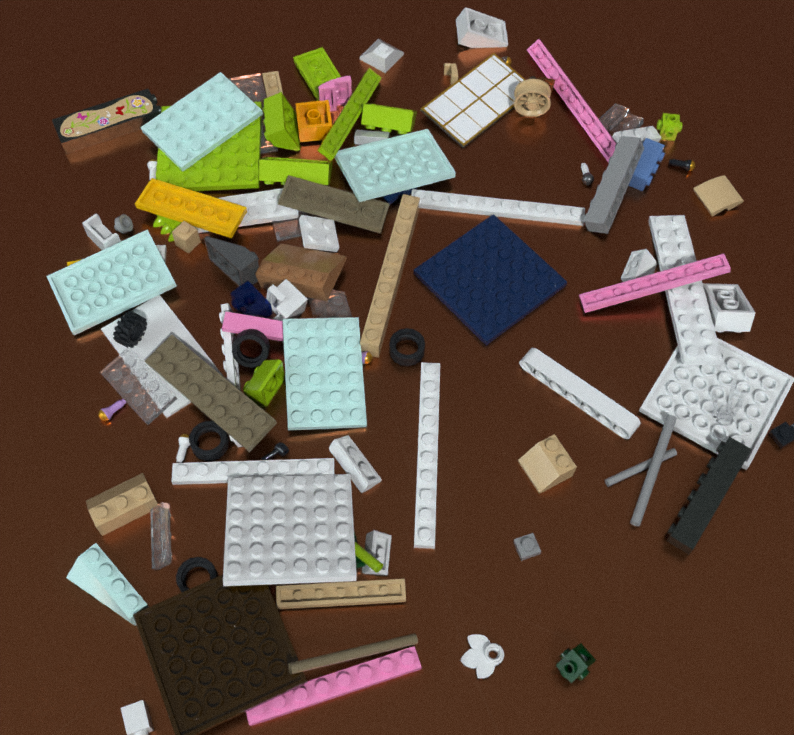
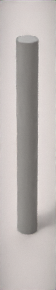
[605,448,677,487]

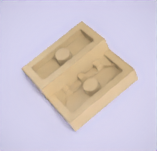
[693,175,743,216]

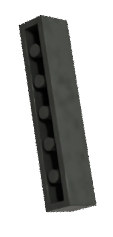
[667,437,752,555]

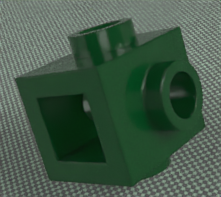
[556,643,597,683]

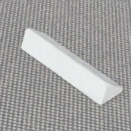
[329,435,382,493]

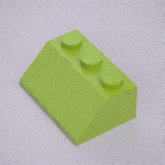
[263,92,300,151]
[361,103,417,134]

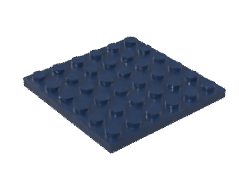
[413,214,567,345]

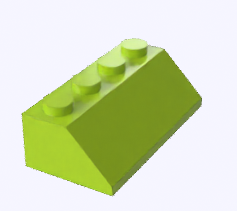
[259,157,333,186]

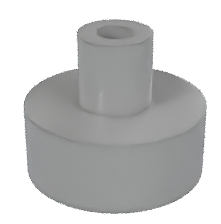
[114,214,133,234]

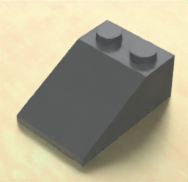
[204,236,259,291]

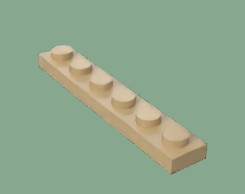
[276,579,406,609]

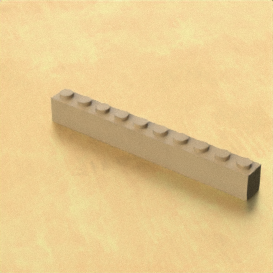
[360,194,420,358]

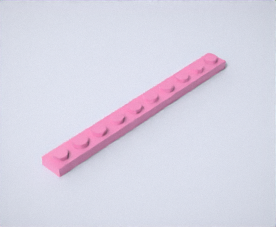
[527,39,616,163]

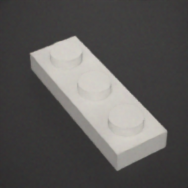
[612,126,662,143]

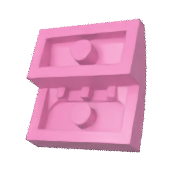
[318,76,352,112]

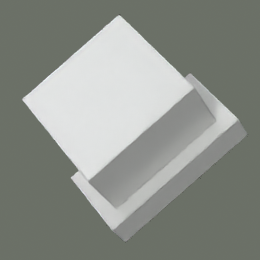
[265,279,308,321]

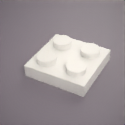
[299,215,339,252]

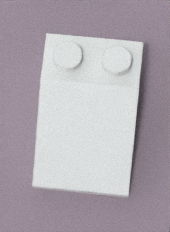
[456,7,508,48]
[703,283,755,333]

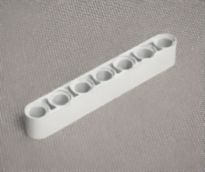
[519,348,641,439]

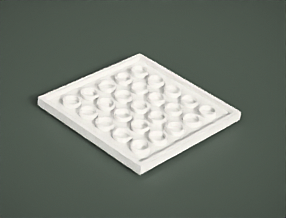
[639,338,794,470]
[223,474,357,586]

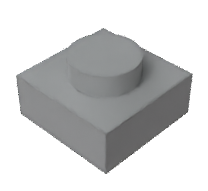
[513,533,541,561]

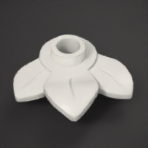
[460,634,504,679]

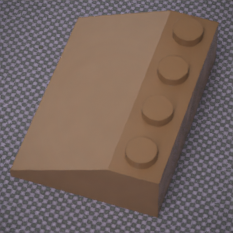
[255,243,347,301]

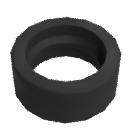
[389,328,425,366]
[232,329,270,368]
[189,421,229,461]
[176,557,218,592]

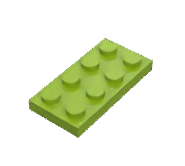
[293,47,341,101]

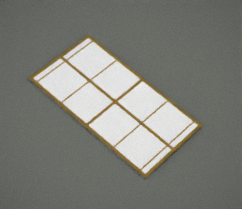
[420,53,526,148]

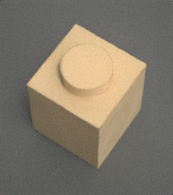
[172,221,201,254]

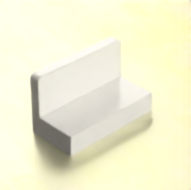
[621,249,657,282]

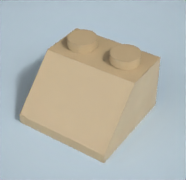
[518,434,577,494]

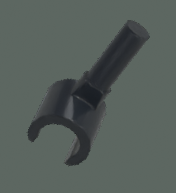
[261,442,289,460]

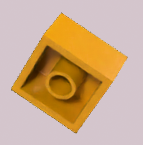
[295,100,332,142]

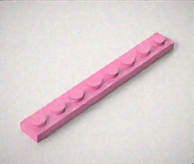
[579,254,731,313]
[246,646,422,726]

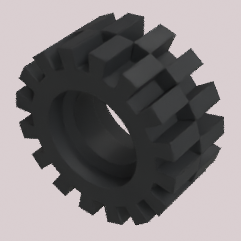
[113,311,147,348]

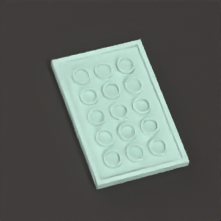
[141,72,263,171]
[334,129,456,202]
[46,230,177,335]
[283,317,367,430]

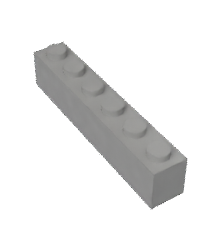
[584,136,644,234]

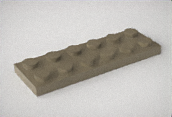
[278,175,389,233]

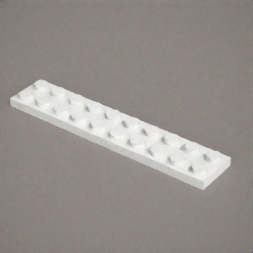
[648,215,723,366]

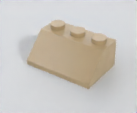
[86,473,159,536]

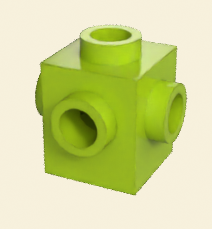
[657,113,682,141]

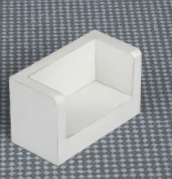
[82,214,121,250]

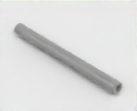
[630,415,677,527]

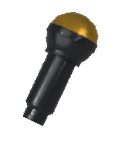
[669,159,695,171]

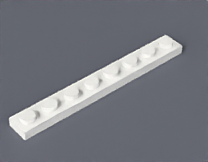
[219,303,242,447]
[171,458,335,485]

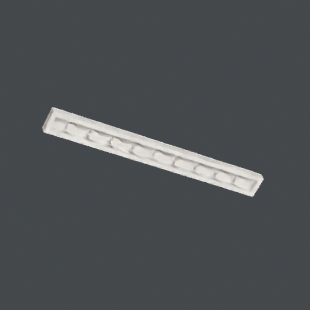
[411,189,585,226]
[414,362,440,549]

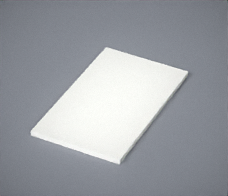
[101,295,225,418]

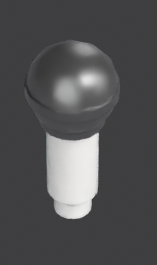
[581,163,594,185]

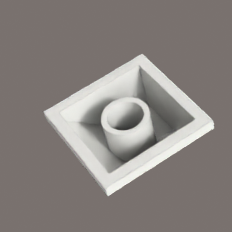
[360,39,404,73]

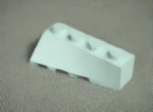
[66,543,149,626]

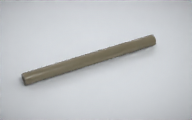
[288,633,418,674]

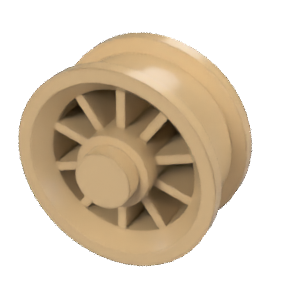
[514,76,551,117]

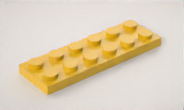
[135,178,247,238]

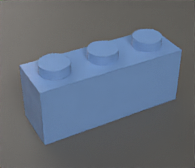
[629,138,665,191]

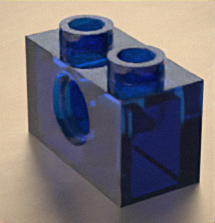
[230,281,273,318]

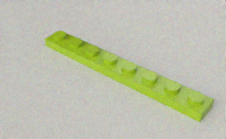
[317,68,382,161]

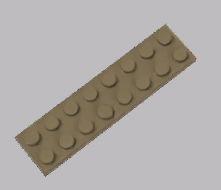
[145,335,277,452]

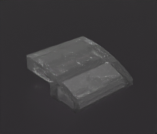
[599,103,644,136]
[272,210,307,242]

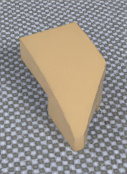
[444,63,458,85]

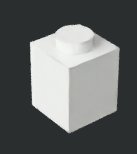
[121,700,154,735]

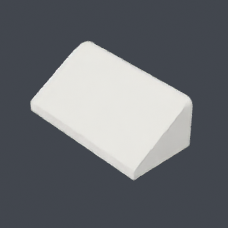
[354,130,389,145]
[362,530,392,576]

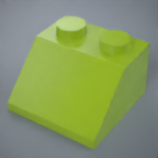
[243,359,285,409]

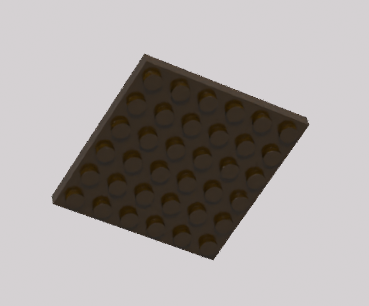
[133,575,308,735]

